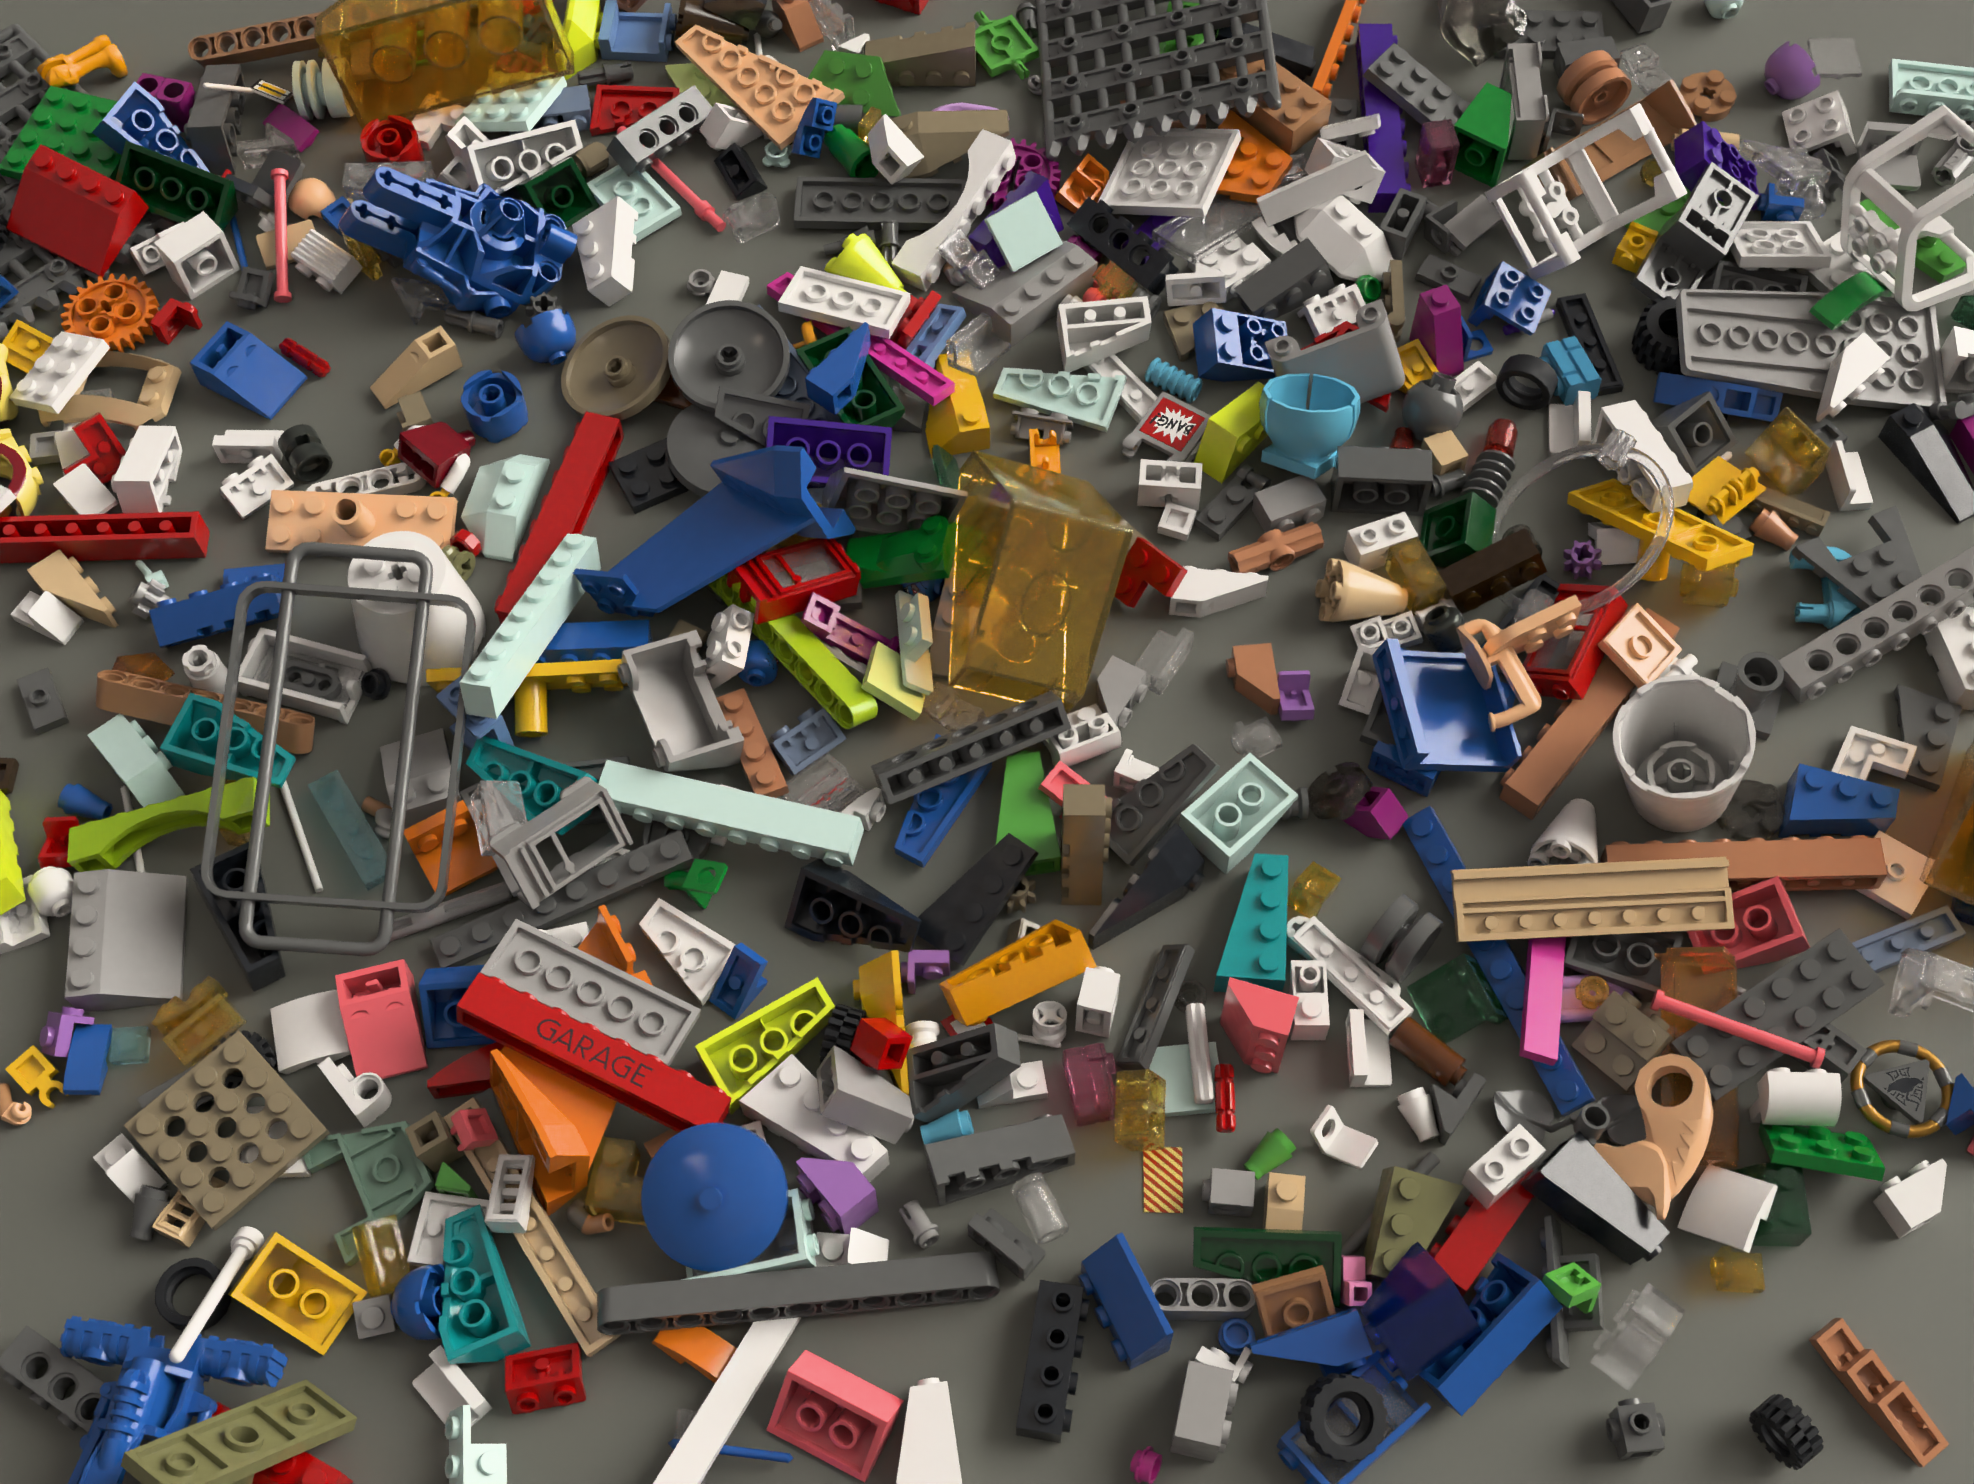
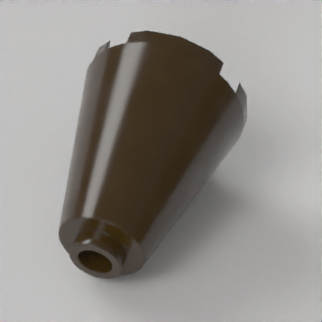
[674,0,749,47]

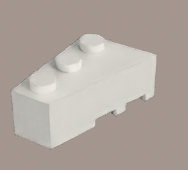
[572,196,638,307]
[1057,296,1152,372]
[111,426,182,513]

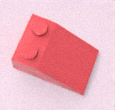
[1687,876,1810,975]

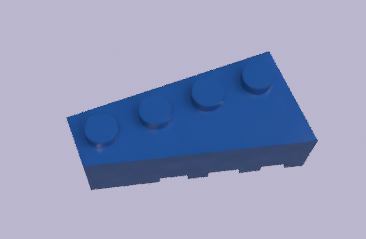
[149,573,281,648]
[1418,1252,1563,1416]

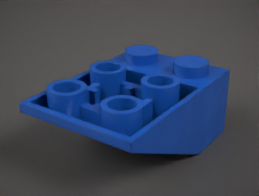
[1193,308,1288,382]
[190,321,307,420]

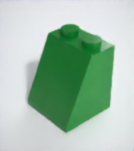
[1445,82,1512,188]

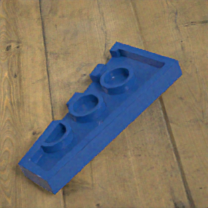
[894,733,993,868]

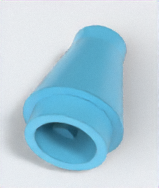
[920,1109,974,1145]

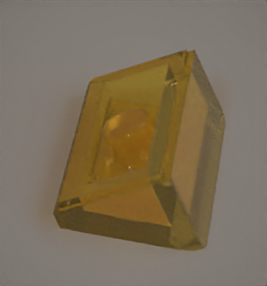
[352,1214,410,1298]

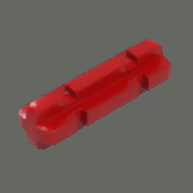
[279,338,331,378]
[1214,1064,1236,1133]

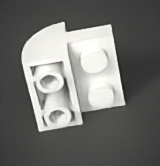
[1043,704,1121,767]
[1749,1067,1842,1126]

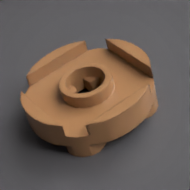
[1679,70,1737,122]

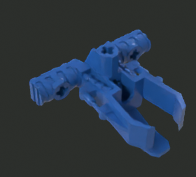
[60,1316,288,1484]

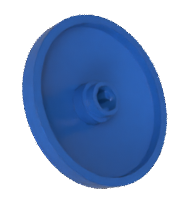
[641,1122,788,1272]

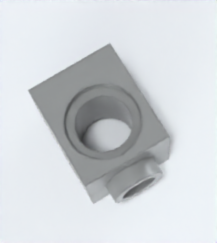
[1202,1168,1255,1217]

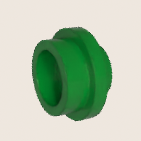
[1355,275,1381,304]

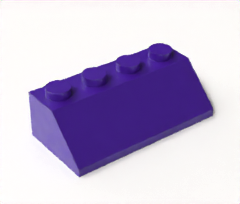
[765,416,892,488]

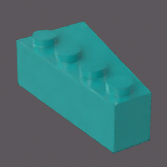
[1213,853,1289,992]

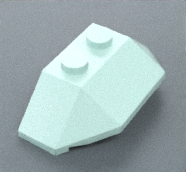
[461,454,550,562]

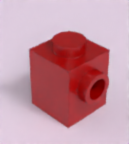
[850,1018,913,1070]

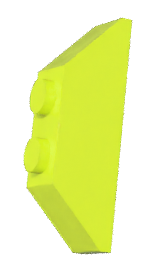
[556,0,603,80]

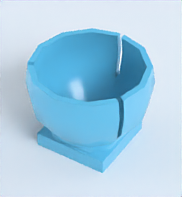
[1259,373,1360,479]

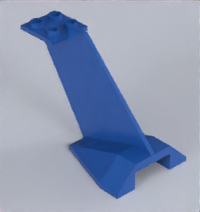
[573,445,856,617]

